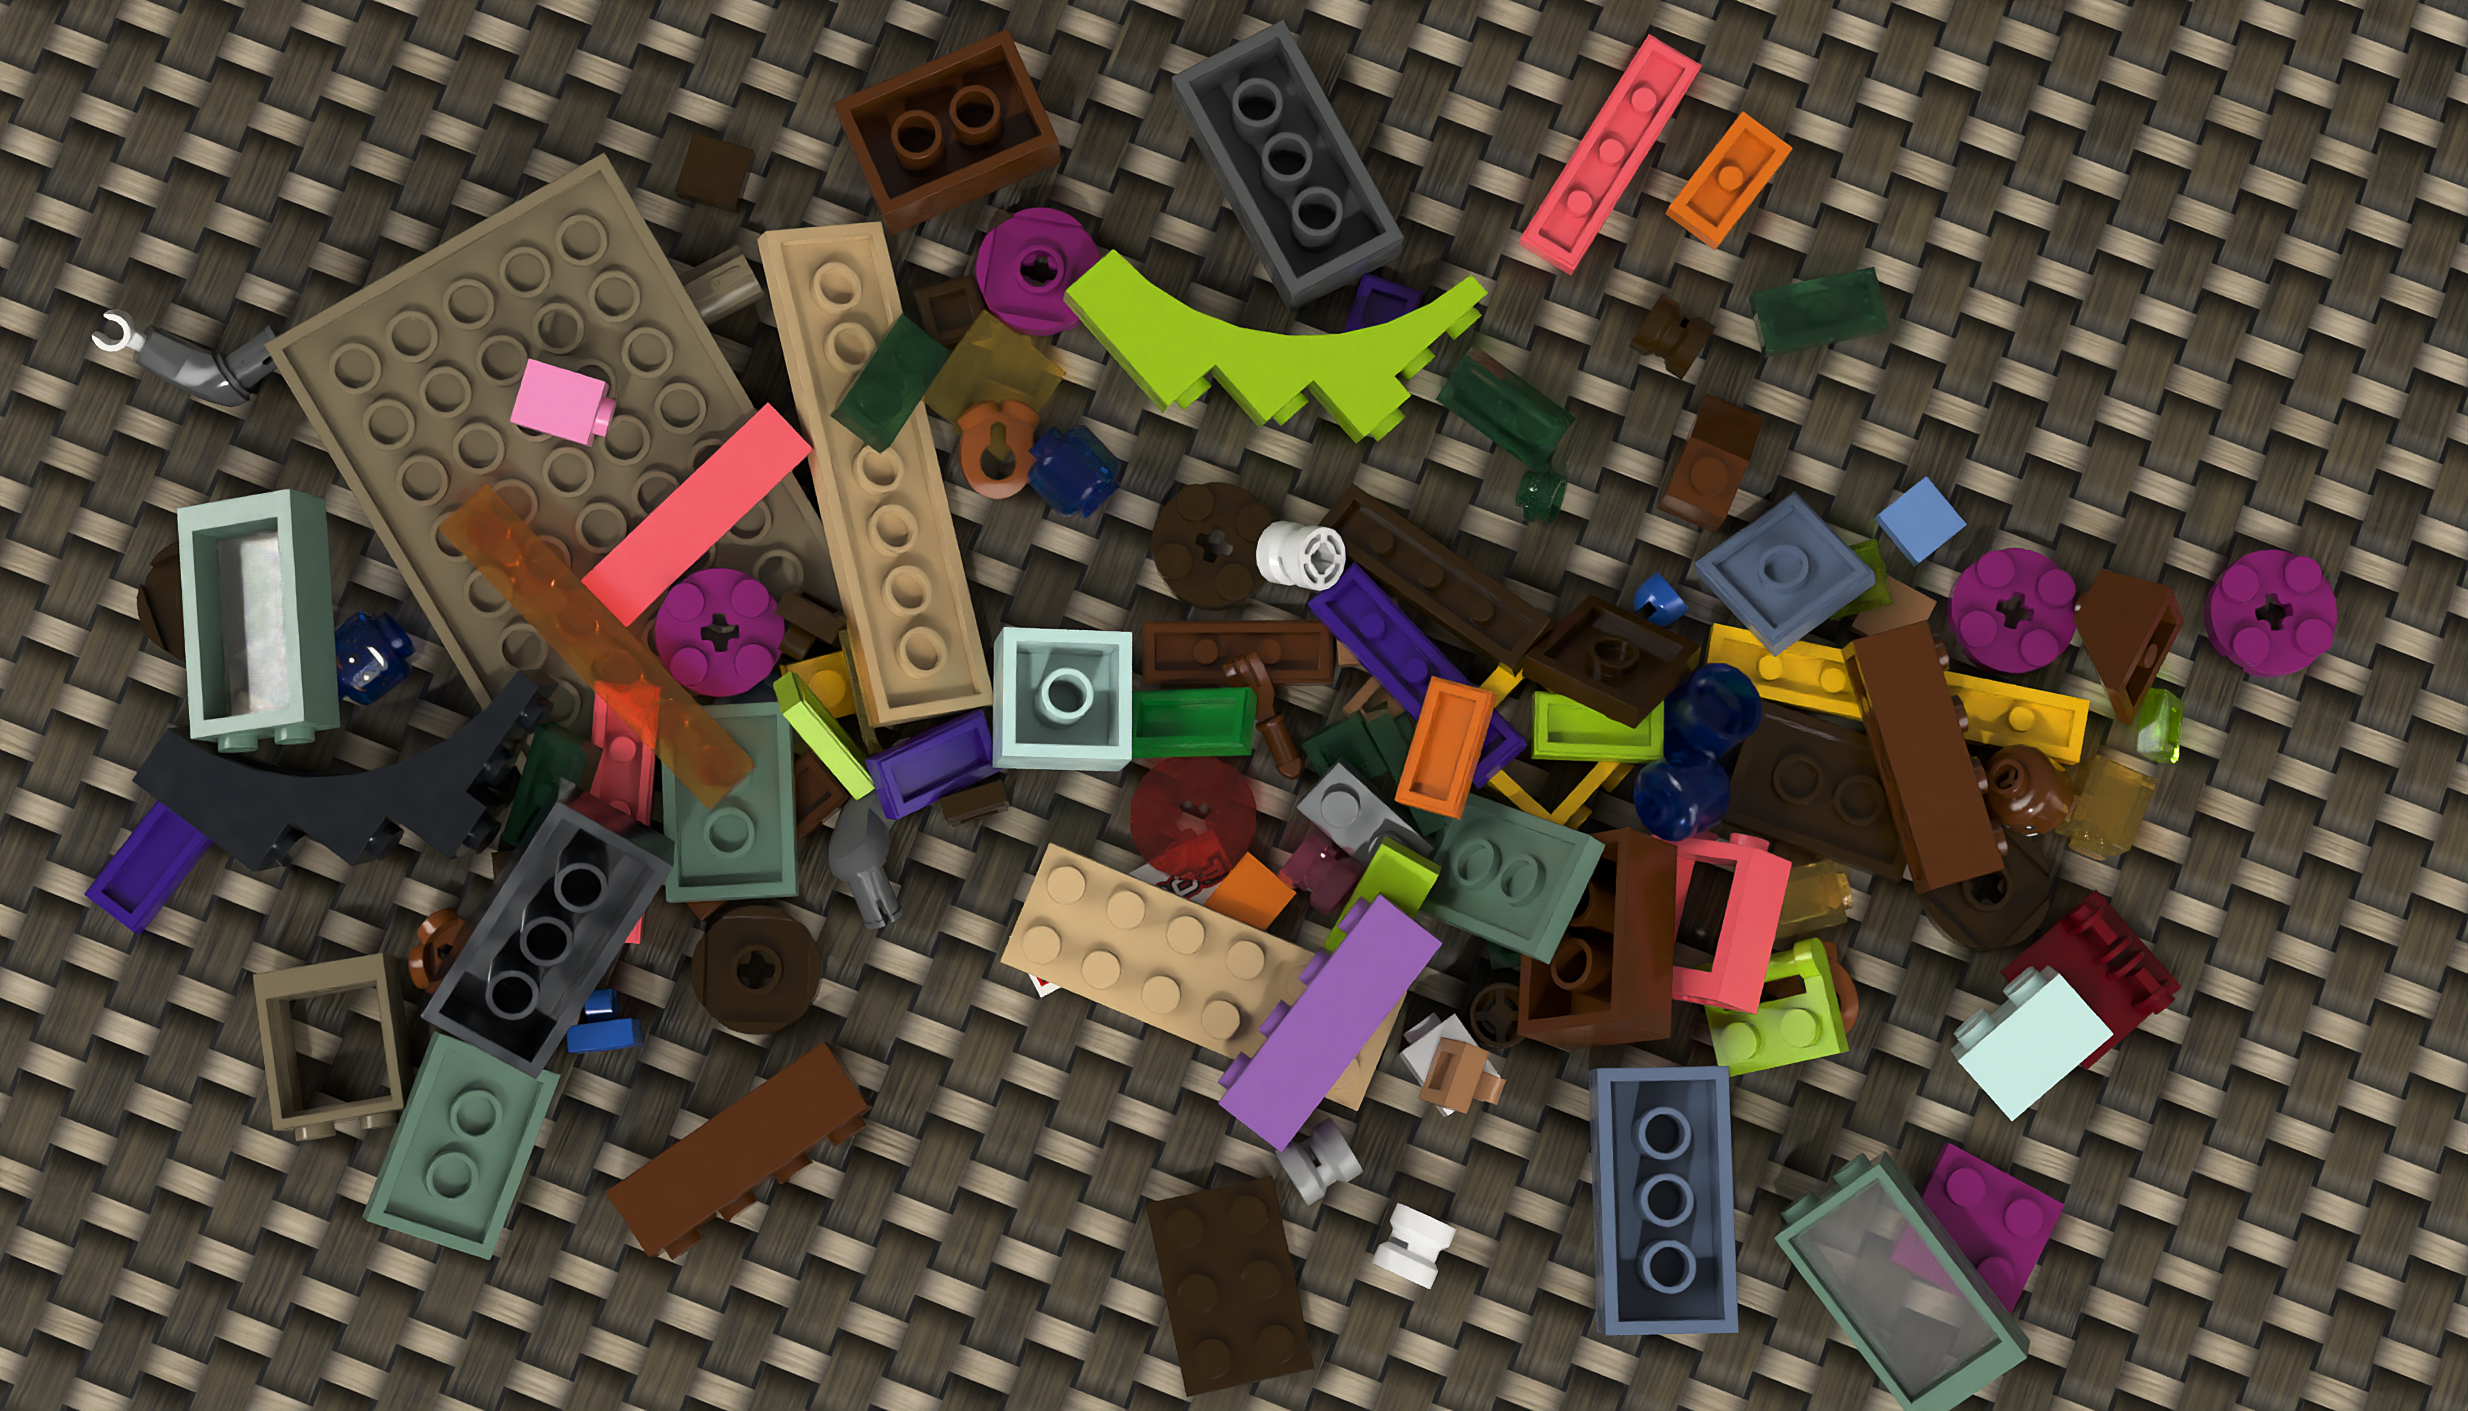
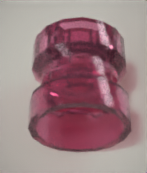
[1276,828,1366,918]

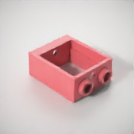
[1651,826,1792,1014]

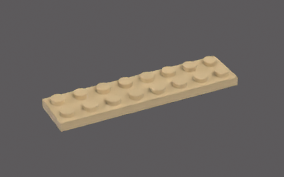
[757,221,993,729]

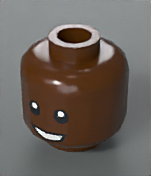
[1982,744,2074,837]

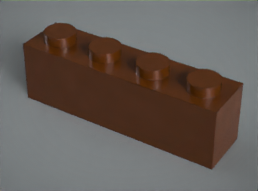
[1841,620,2008,895]
[606,1042,874,1260]

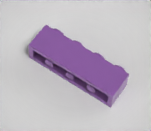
[1218,892,1442,1153]

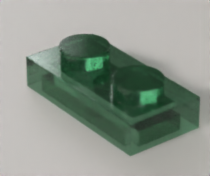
[1748,267,1889,358]
[830,314,952,454]
[1436,344,1576,473]
[1364,700,1447,837]
[502,721,603,847]

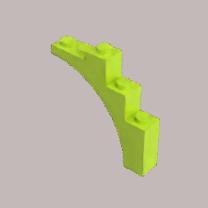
[1063,249,1488,444]

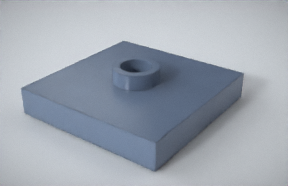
[1694,491,1876,657]

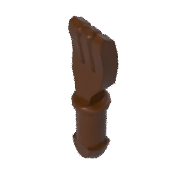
[1221,649,1305,780]

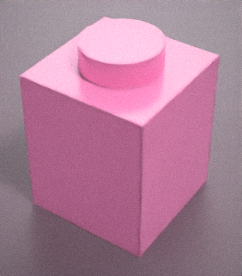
[510,358,617,447]

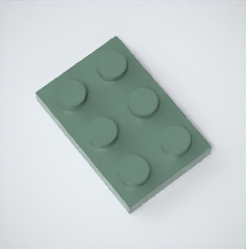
[660,702,799,903]
[1418,793,1606,964]
[362,1031,561,1260]

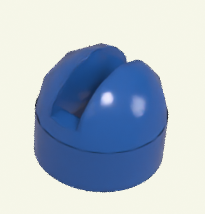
[1633,571,1690,627]

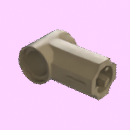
[677,245,765,327]

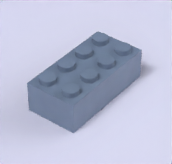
[1588,1066,1739,1335]

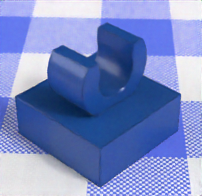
[566,989,644,1054]

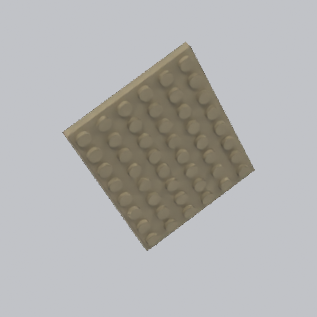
[264,152,843,792]

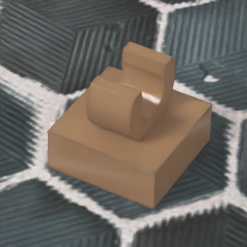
[1419,1037,1506,1114]

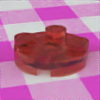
[1130,756,1256,883]

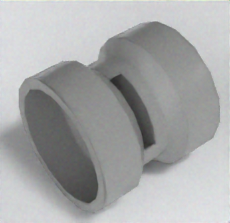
[1274,1117,1363,1206]

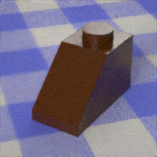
[1656,393,1764,533]
[2073,569,2184,725]

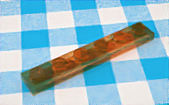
[438,484,758,811]

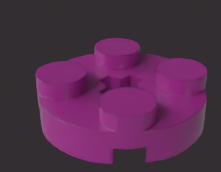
[976,207,1101,336]
[1946,548,2077,677]
[2204,549,2337,678]
[655,568,785,697]

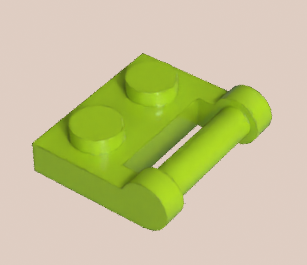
[1694,937,1849,1077]

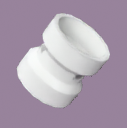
[1256,521,1346,591]
[1371,1203,1457,1289]

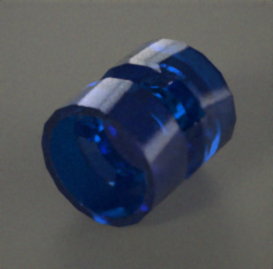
[1662,663,1762,773]

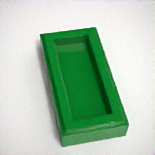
[1132,687,1258,758]

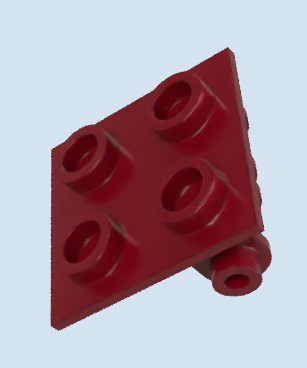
[2000,889,2182,1070]

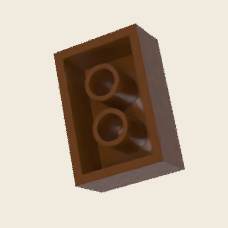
[833,29,1062,236]
[1517,827,1678,1050]

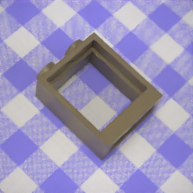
[253,953,414,1141]

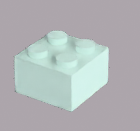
[993,627,1132,772]
[1951,965,2114,1121]

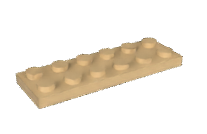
[1000,842,1407,1111]

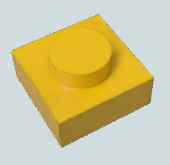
[779,650,862,719]

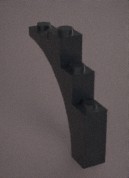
[132,669,559,872]

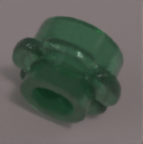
[1515,463,1568,524]

